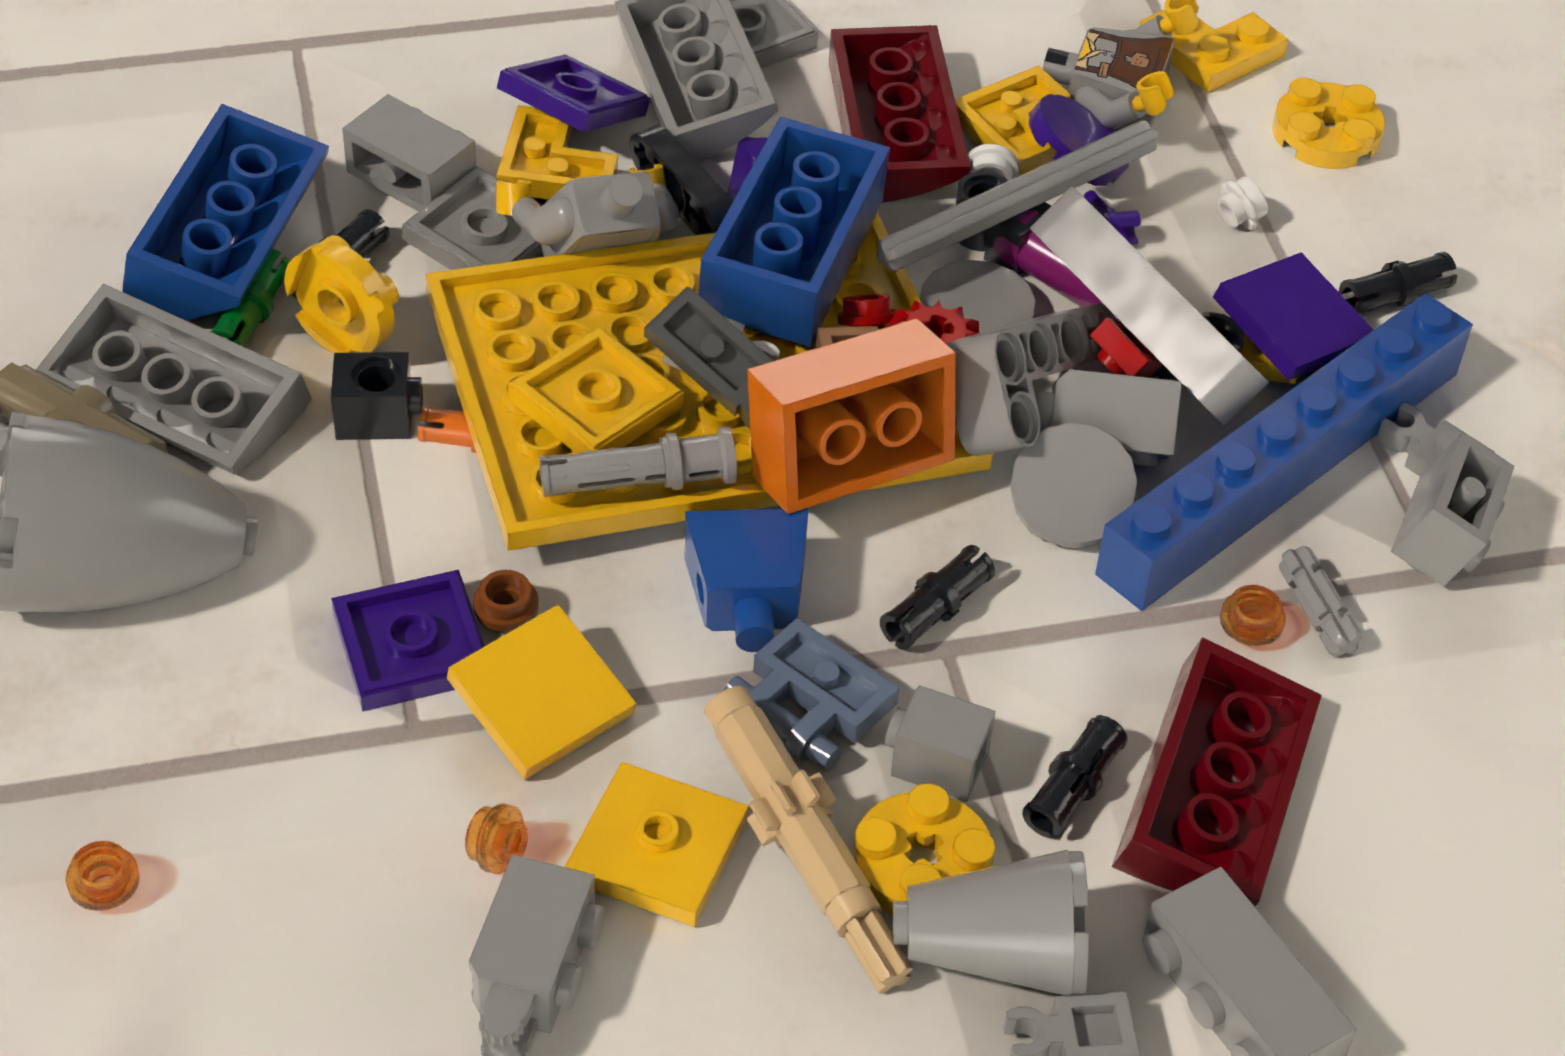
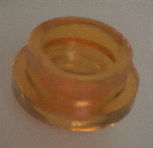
[1220,585,1286,646]
[465,803,528,875]
[65,841,140,911]

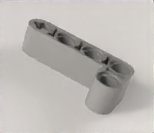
[947,303,1115,456]

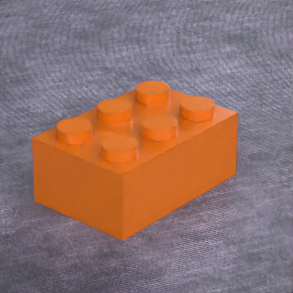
[747,318,955,514]

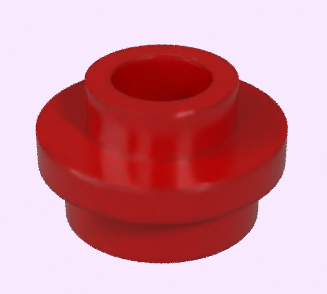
[837,294,895,330]

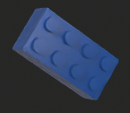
[698,117,890,347]

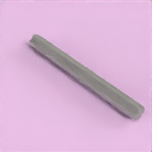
[876,120,1159,272]

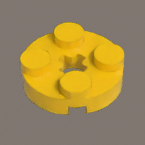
[1272,78,1385,169]
[284,235,399,353]
[854,784,995,915]

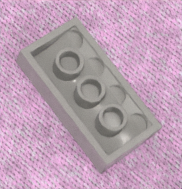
[615,0,778,162]
[36,283,312,475]

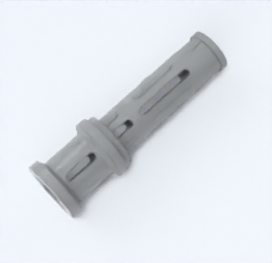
[539,426,737,497]

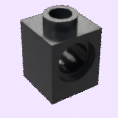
[331,352,423,440]

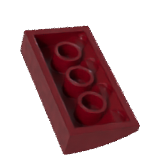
[829,25,971,203]
[1112,637,1322,907]

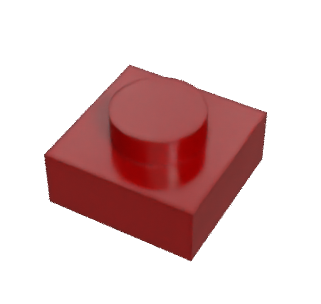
[1090,318,1163,378]

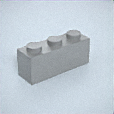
[1142,867,1357,1056]

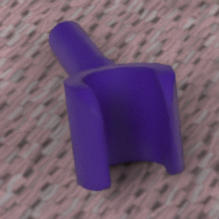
[1084,190,1141,245]

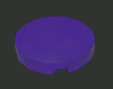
[1029,94,1129,186]

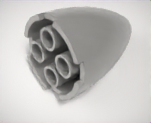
[0,412,258,613]

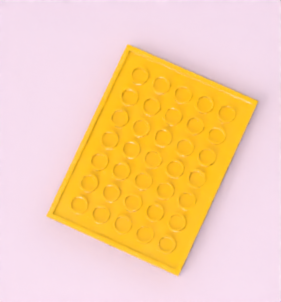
[425,212,993,551]

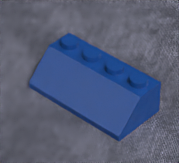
[122,104,329,321]

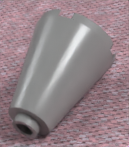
[893,850,1089,996]

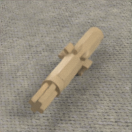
[704,686,914,994]

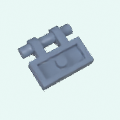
[724,618,899,771]

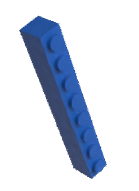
[1095,293,1473,611]

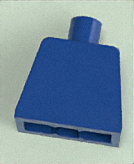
[684,508,808,652]

